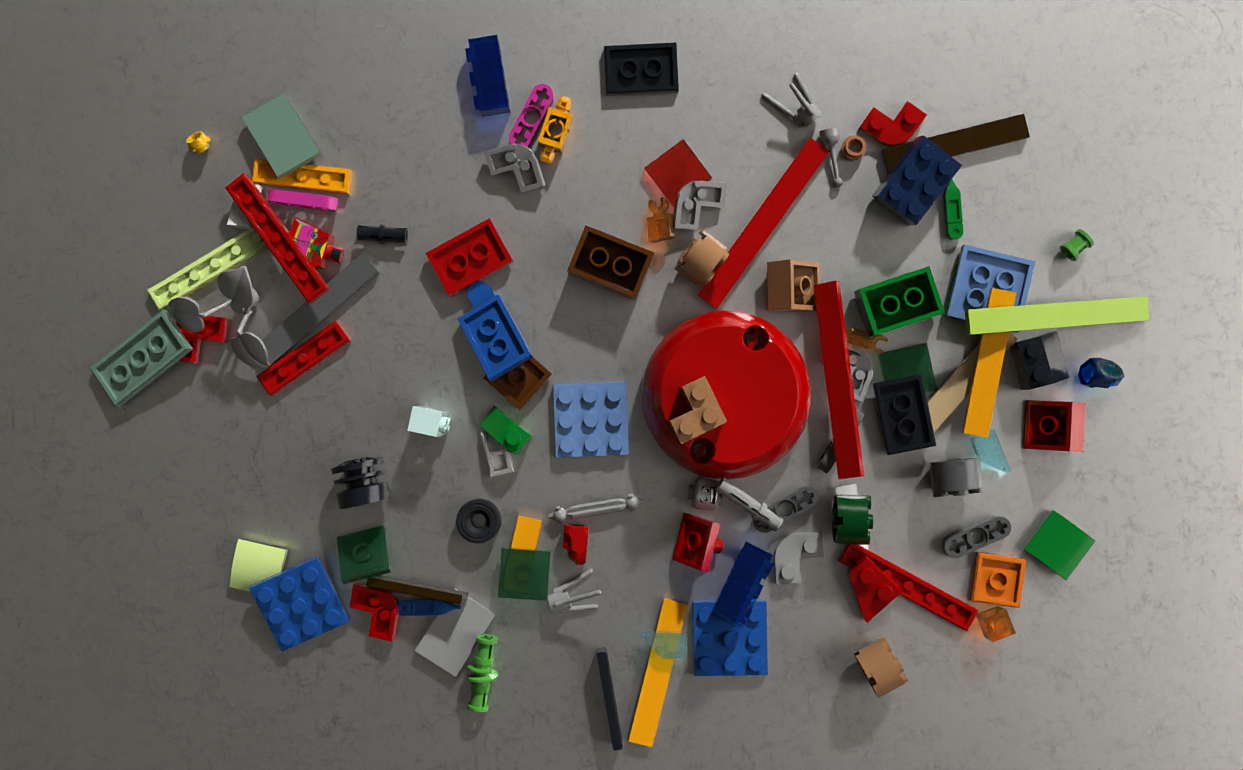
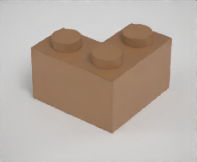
[668,376,727,444]

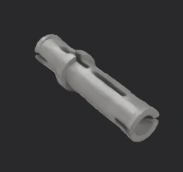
[715,477,784,532]

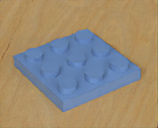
[945,245,1035,333]
[553,382,629,458]

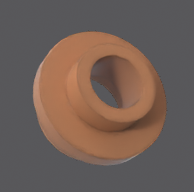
[842,135,866,160]

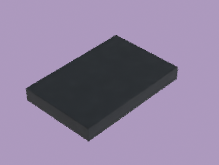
[604,42,679,96]
[872,374,936,455]

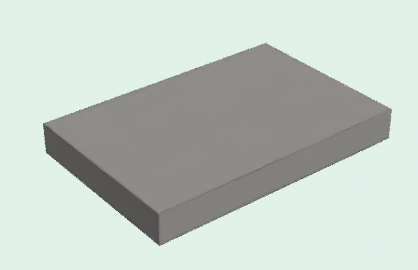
[415,588,496,677]

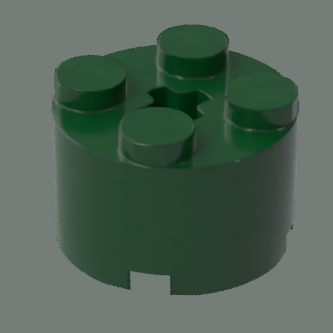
[832,494,873,545]

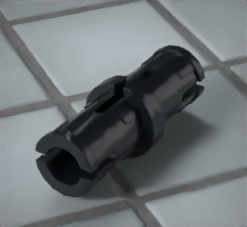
[357,224,408,244]

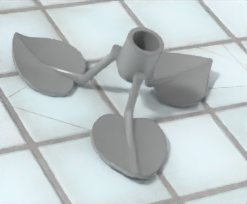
[168,266,270,368]

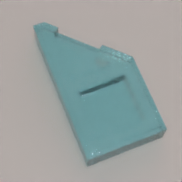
[970,430,1011,473]
[642,631,687,659]

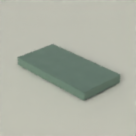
[90,310,193,407]

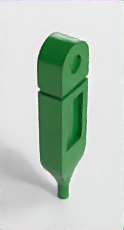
[943,178,963,240]

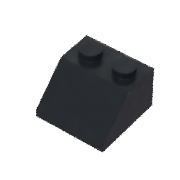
[1010,331,1070,390]

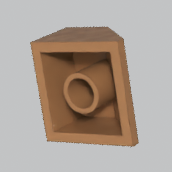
[766,259,821,312]

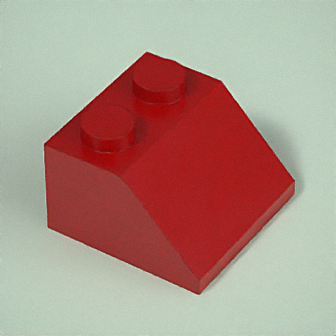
[1024,400,1086,452]

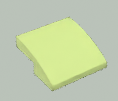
[229,539,288,592]

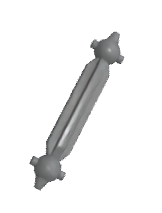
[548,494,644,524]

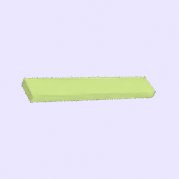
[147,228,268,311]

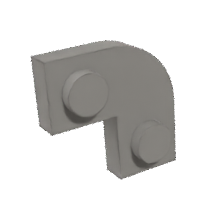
[484,144,545,193]
[672,181,727,230]
[848,344,873,402]
[774,532,824,584]

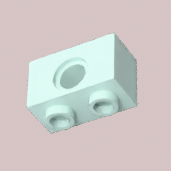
[407,406,451,437]

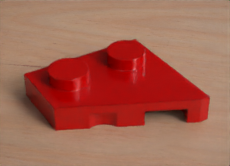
[849,555,902,623]

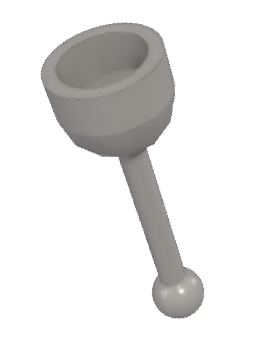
[819,127,843,187]

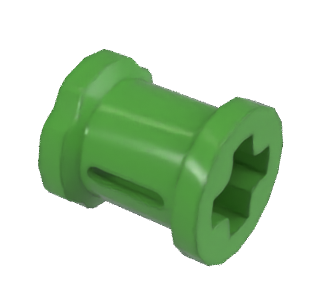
[1060,229,1094,261]

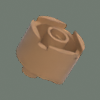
[673,229,729,286]
[853,638,908,698]

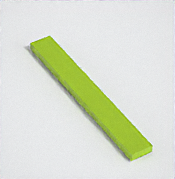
[964,296,1150,335]

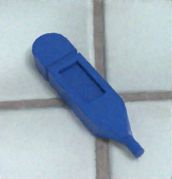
[397,600,462,616]

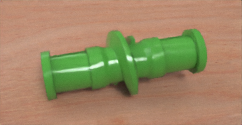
[467,634,498,712]

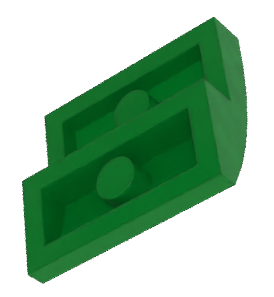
[1024,510,1095,580]

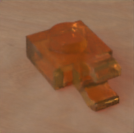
[846,327,888,354]

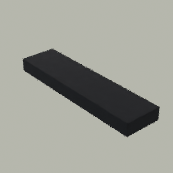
[597,647,623,751]

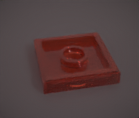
[644,139,712,207]

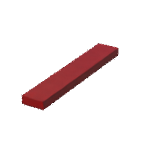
[225,173,330,304]
[837,544,979,631]

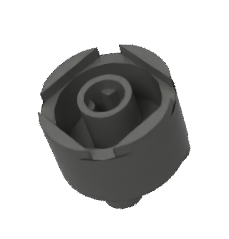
[930,458,983,497]

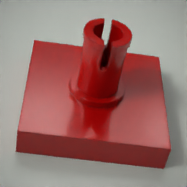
[672,513,724,572]

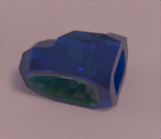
[1078,358,1125,389]

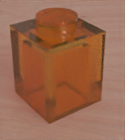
[976,606,1016,642]

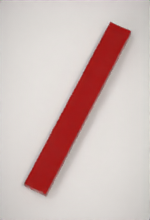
[697,137,830,309]
[813,280,865,479]

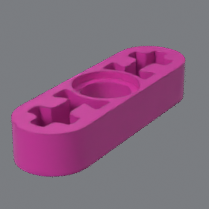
[509,84,554,148]
[267,189,339,212]

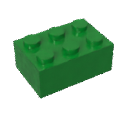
[854,266,945,338]

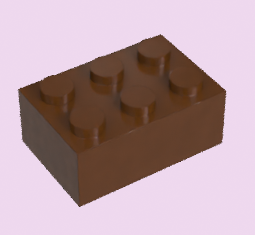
[567,225,654,301]

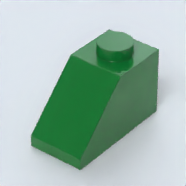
[479,405,532,455]

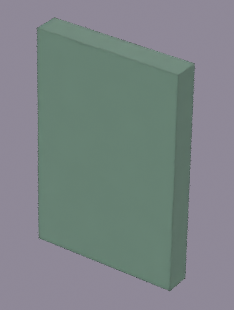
[241,93,322,179]

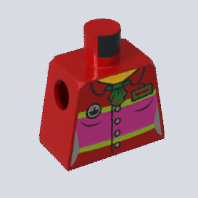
[290,217,344,269]

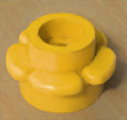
[186,131,210,153]

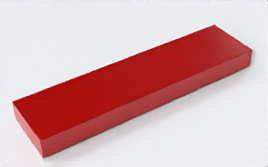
[256,321,351,396]

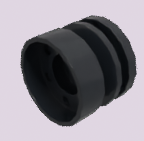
[331,457,391,510]

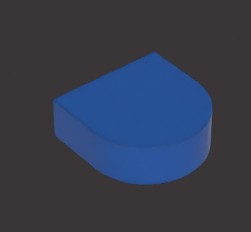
[468,281,495,308]

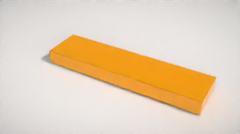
[252,159,352,195]

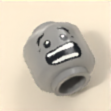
[687,477,723,511]

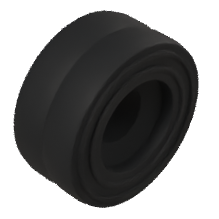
[456,498,501,544]

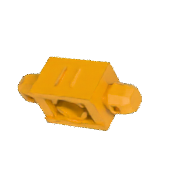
[538,96,573,165]

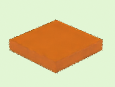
[969,552,1026,608]

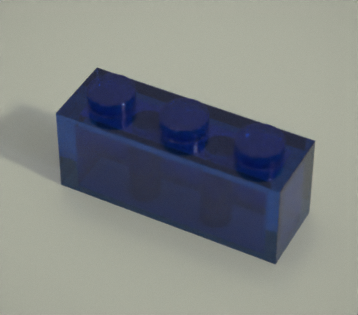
[465,35,511,117]

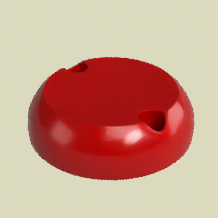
[642,310,811,480]

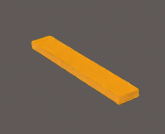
[962,288,1017,438]
[628,598,688,747]

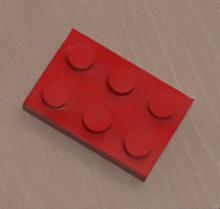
[426,218,514,296]

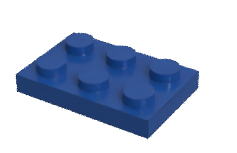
[458,294,534,381]

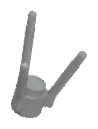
[762,73,822,127]
[548,569,601,614]

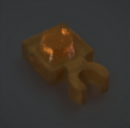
[647,197,675,243]

